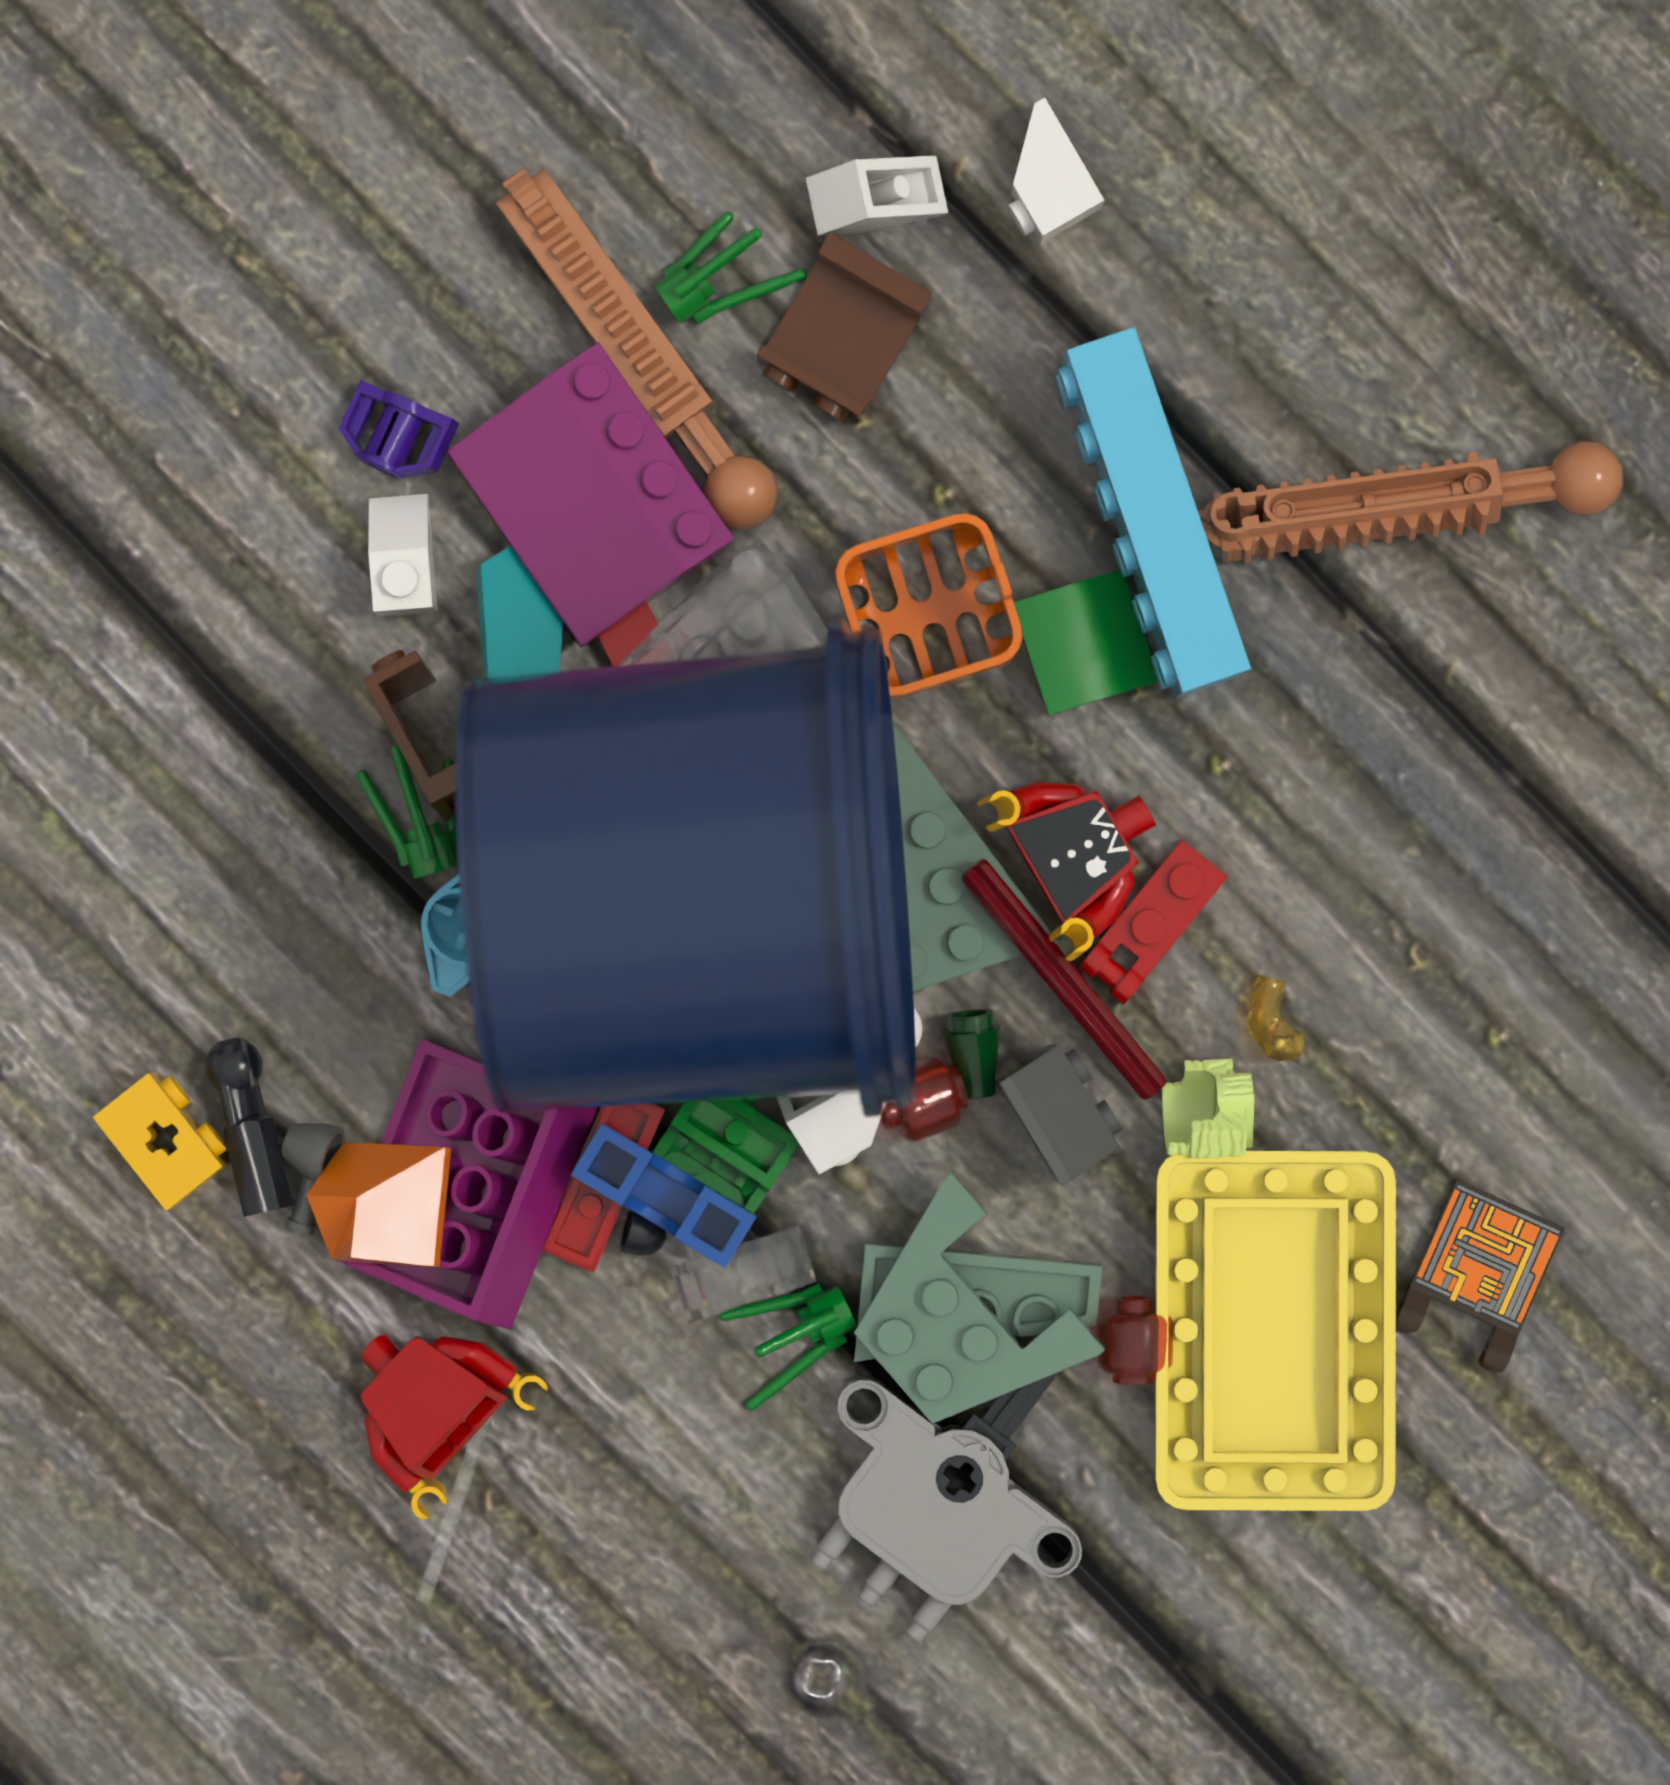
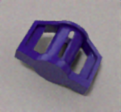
[339,380,459,479]

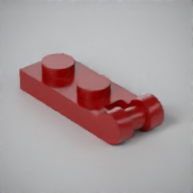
[1077,840,1228,1005]

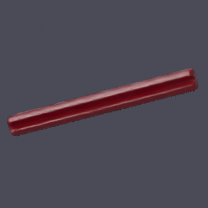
[962,859,1167,1100]

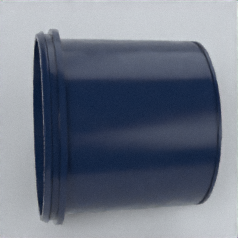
[456,620,916,1117]

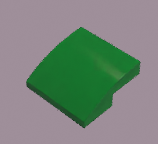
[1014,570,1158,717]
[653,1099,800,1213]

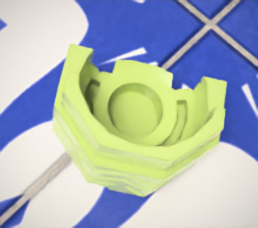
[1162,1058,1254,1158]

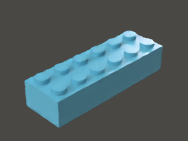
[1055,327,1251,699]

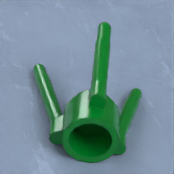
[654,212,807,325]
[356,744,459,879]
[719,1283,857,1411]

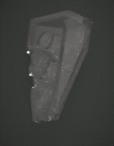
[617,539,827,666]

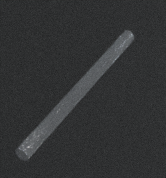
[416,1414,494,1604]

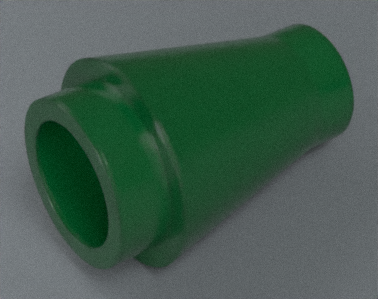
[942,1009,1001,1099]

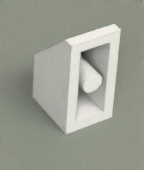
[1008,97,1104,244]
[806,156,948,236]
[368,494,438,617]
[777,1093,886,1175]

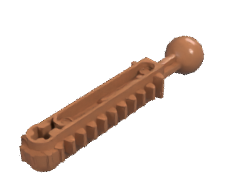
[495,168,778,530]
[1199,441,1623,564]

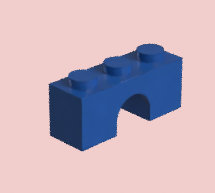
[571,1123,757,1269]

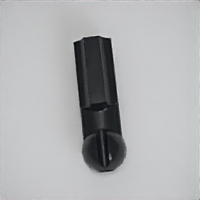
[205,1037,293,1217]

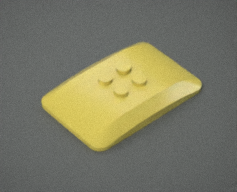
[1155,1151,1396,1511]

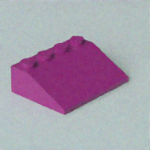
[447,342,734,648]
[339,1039,597,1330]

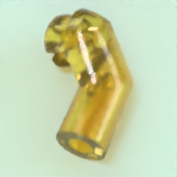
[1247,976,1305,1061]

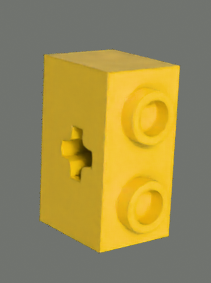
[92,1072,229,1211]

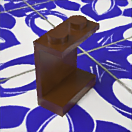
[757,233,932,423]
[362,650,457,821]

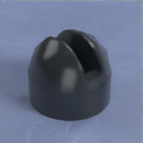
[620,1209,667,1256]

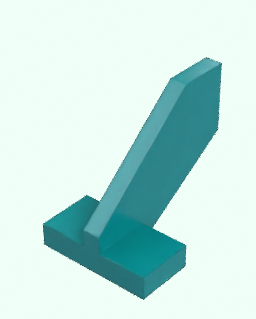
[476,546,563,679]

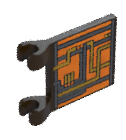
[1396,1179,1565,1372]

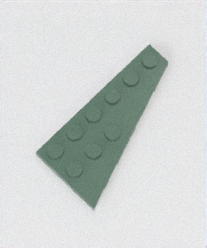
[893,722,1059,992]

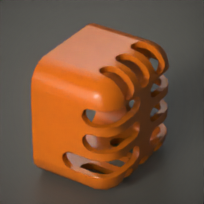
[836,513,1022,700]

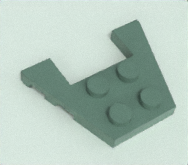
[854,1172,1106,1424]

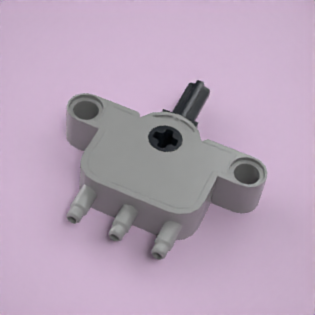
[811,1374,1082,1643]

